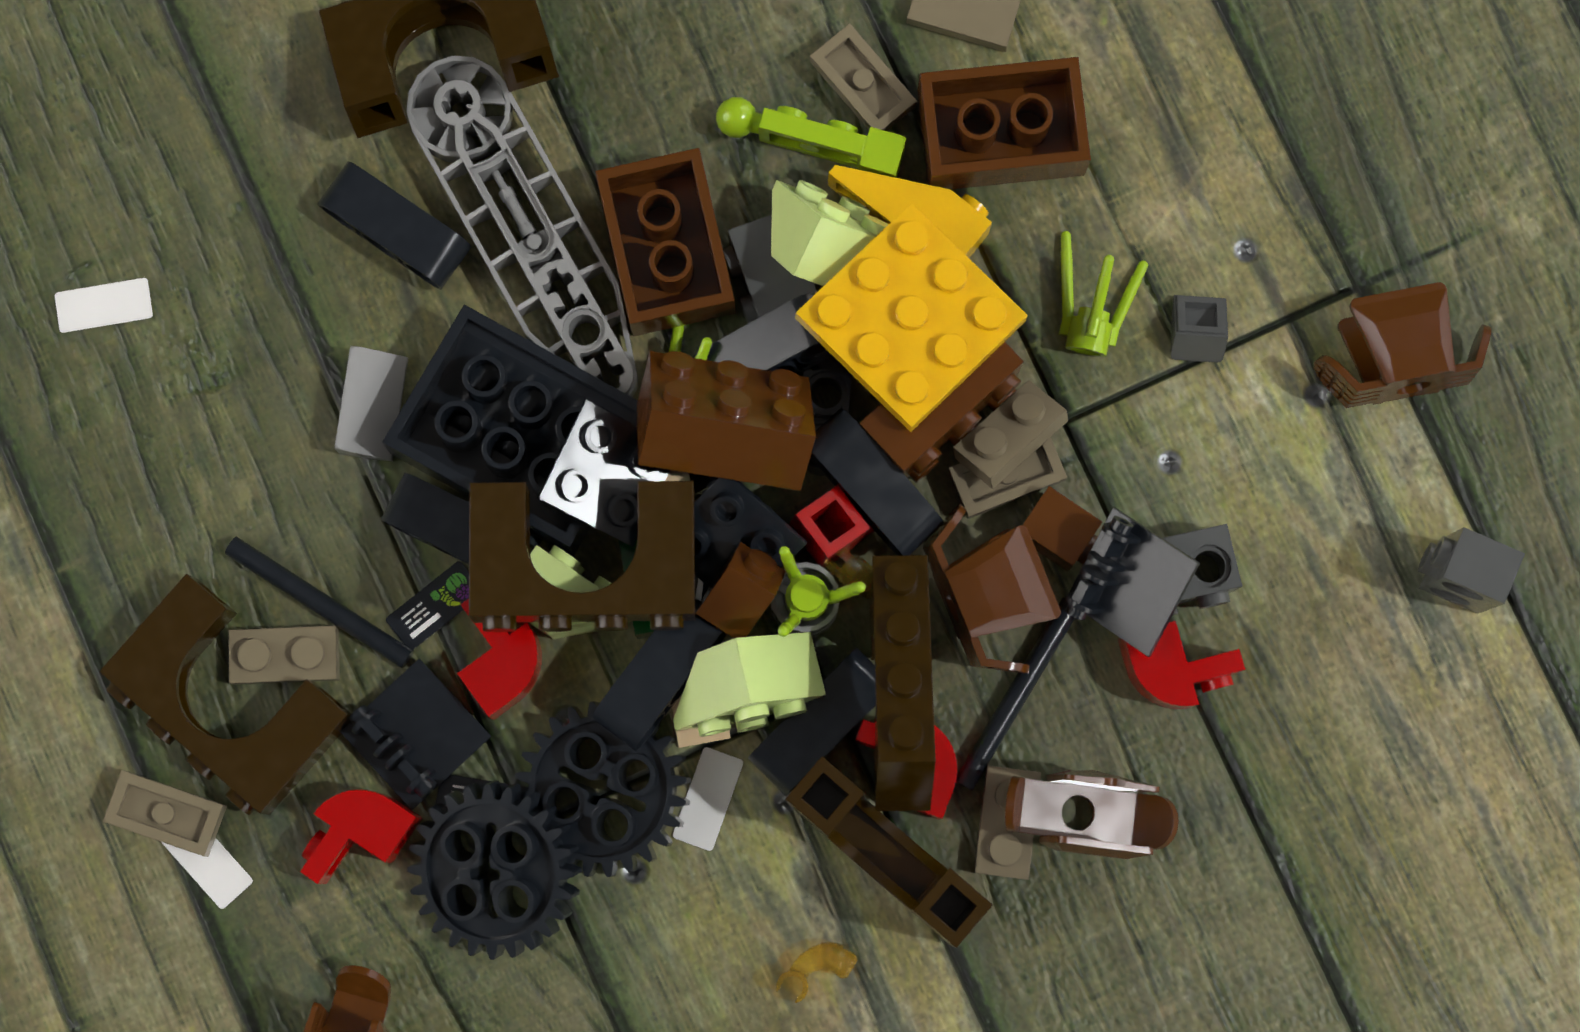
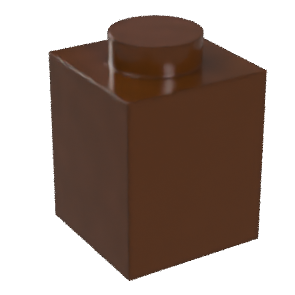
[1023,486,1102,572]
[696,542,786,638]

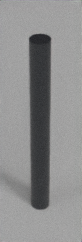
[225,536,414,668]
[956,597,1075,791]

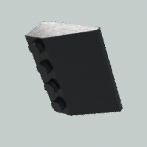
[382,304,638,556]

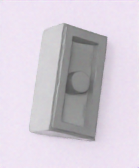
[335,346,408,462]

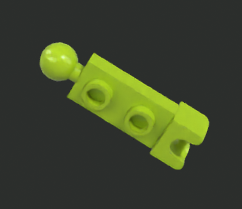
[716,97,907,178]

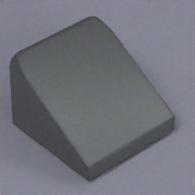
[1170,295,1228,363]

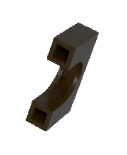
[319,0,559,138]
[469,481,695,632]
[870,555,936,811]
[99,573,352,815]
[785,756,993,948]

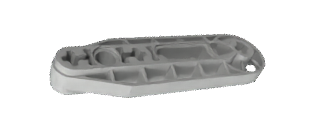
[406,56,638,397]

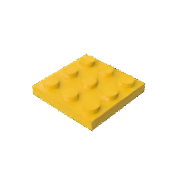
[795,203,1028,432]

